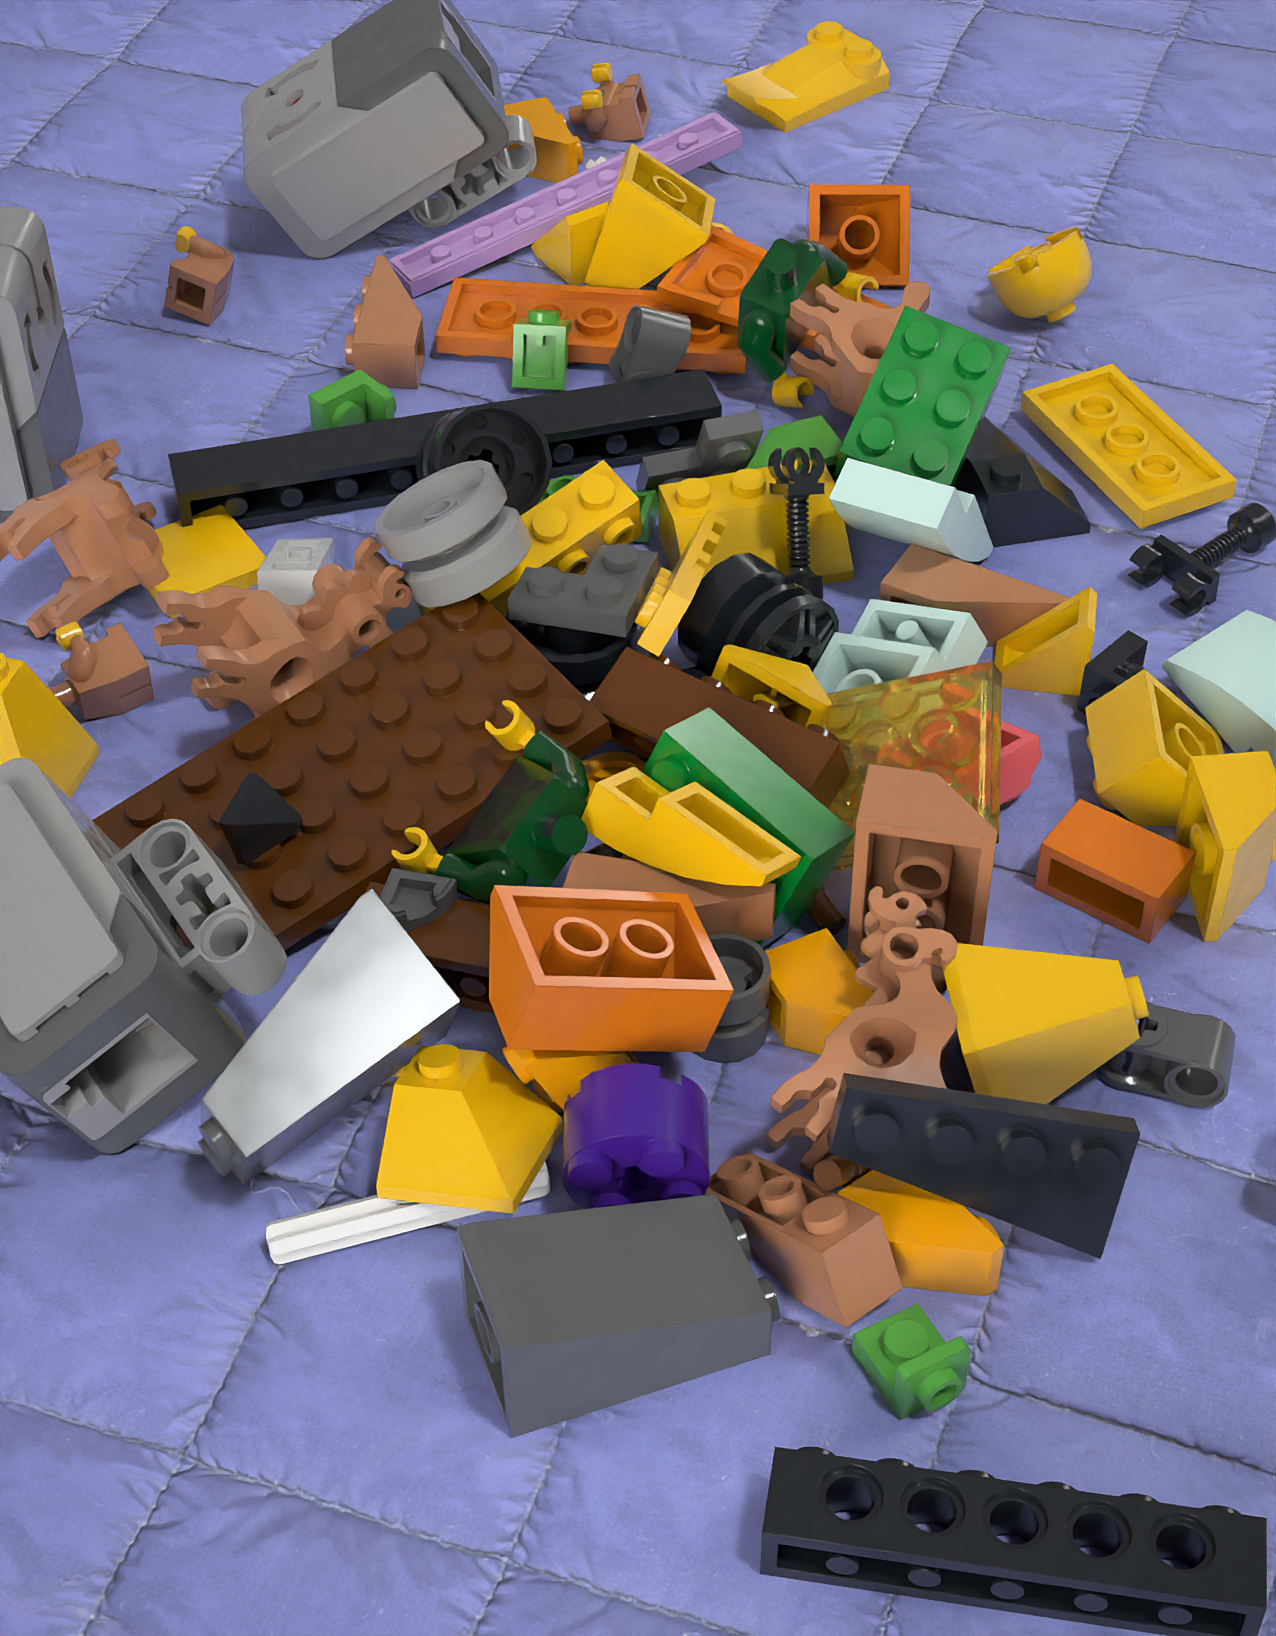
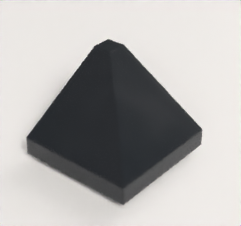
[219,772,303,865]

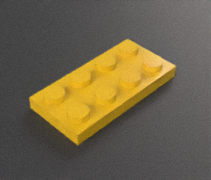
[1020,363,1237,529]

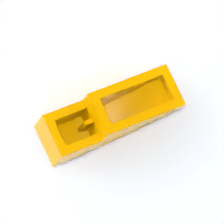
[581,767,801,886]

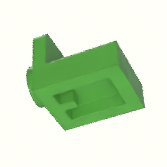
[512,309,572,390]
[308,369,397,431]
[852,1303,971,1420]

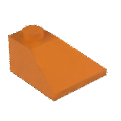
[807,184,910,287]

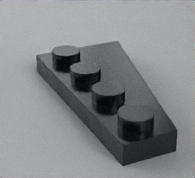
[827,1073,1140,1259]

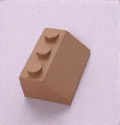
[847,764,998,971]

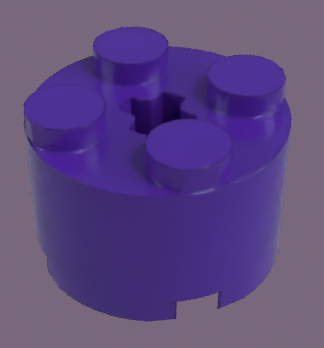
[562,1063,710,1209]

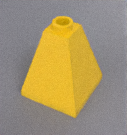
[585,143,716,289]
[0,652,100,799]
[939,943,1149,1104]

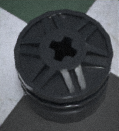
[415,402,552,516]
[678,553,839,676]

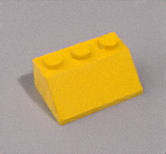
[658,459,854,585]

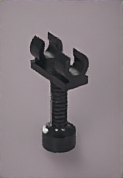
[768,447,825,599]
[1127,503,1276,617]

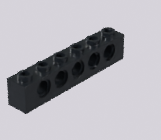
[760,1446,1267,1636]

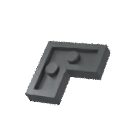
[636,410,764,499]
[508,544,658,637]

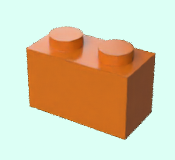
[1035,798,1196,944]

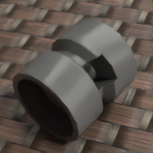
[693,933,771,1063]

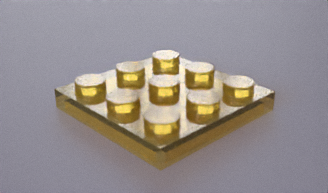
[822,661,1002,871]

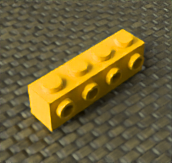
[418,460,642,618]

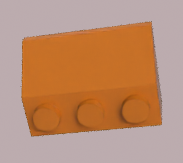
[489,885,734,1052]

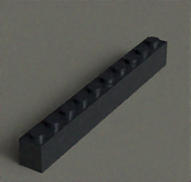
[168,369,722,529]

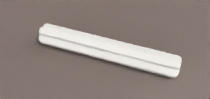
[265,1162,550,1264]

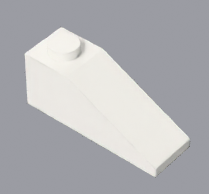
[257,538,335,605]

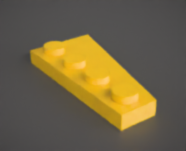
[634,509,728,657]

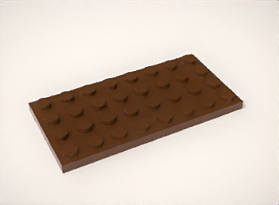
[92,593,613,950]

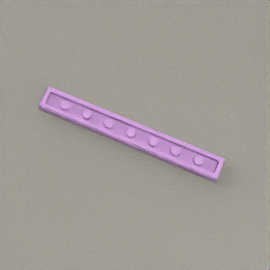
[388,112,743,298]

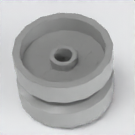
[374,460,532,607]

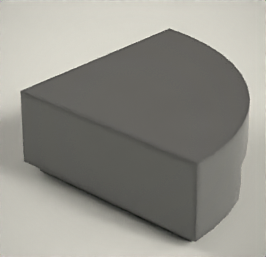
[379,868,458,931]

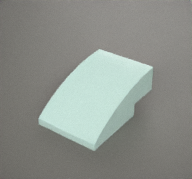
[829,458,993,562]
[813,599,988,756]
[1161,610,1276,770]

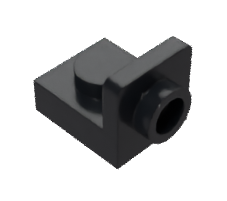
[1077,630,1148,715]

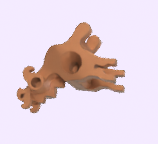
[790,281,931,418]
[0,439,170,638]
[153,537,412,723]
[766,886,958,1176]

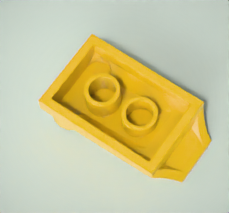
[722,21,890,133]

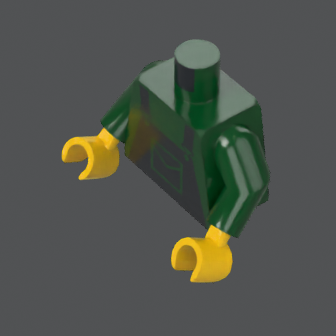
[737,238,879,409]
[391,700,590,904]

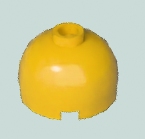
[986,226,1092,323]

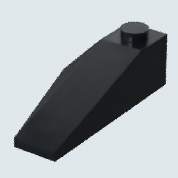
[953,416,1091,548]

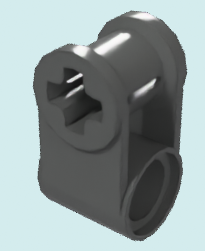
[609,305,691,383]
[1095,1001,1235,1108]

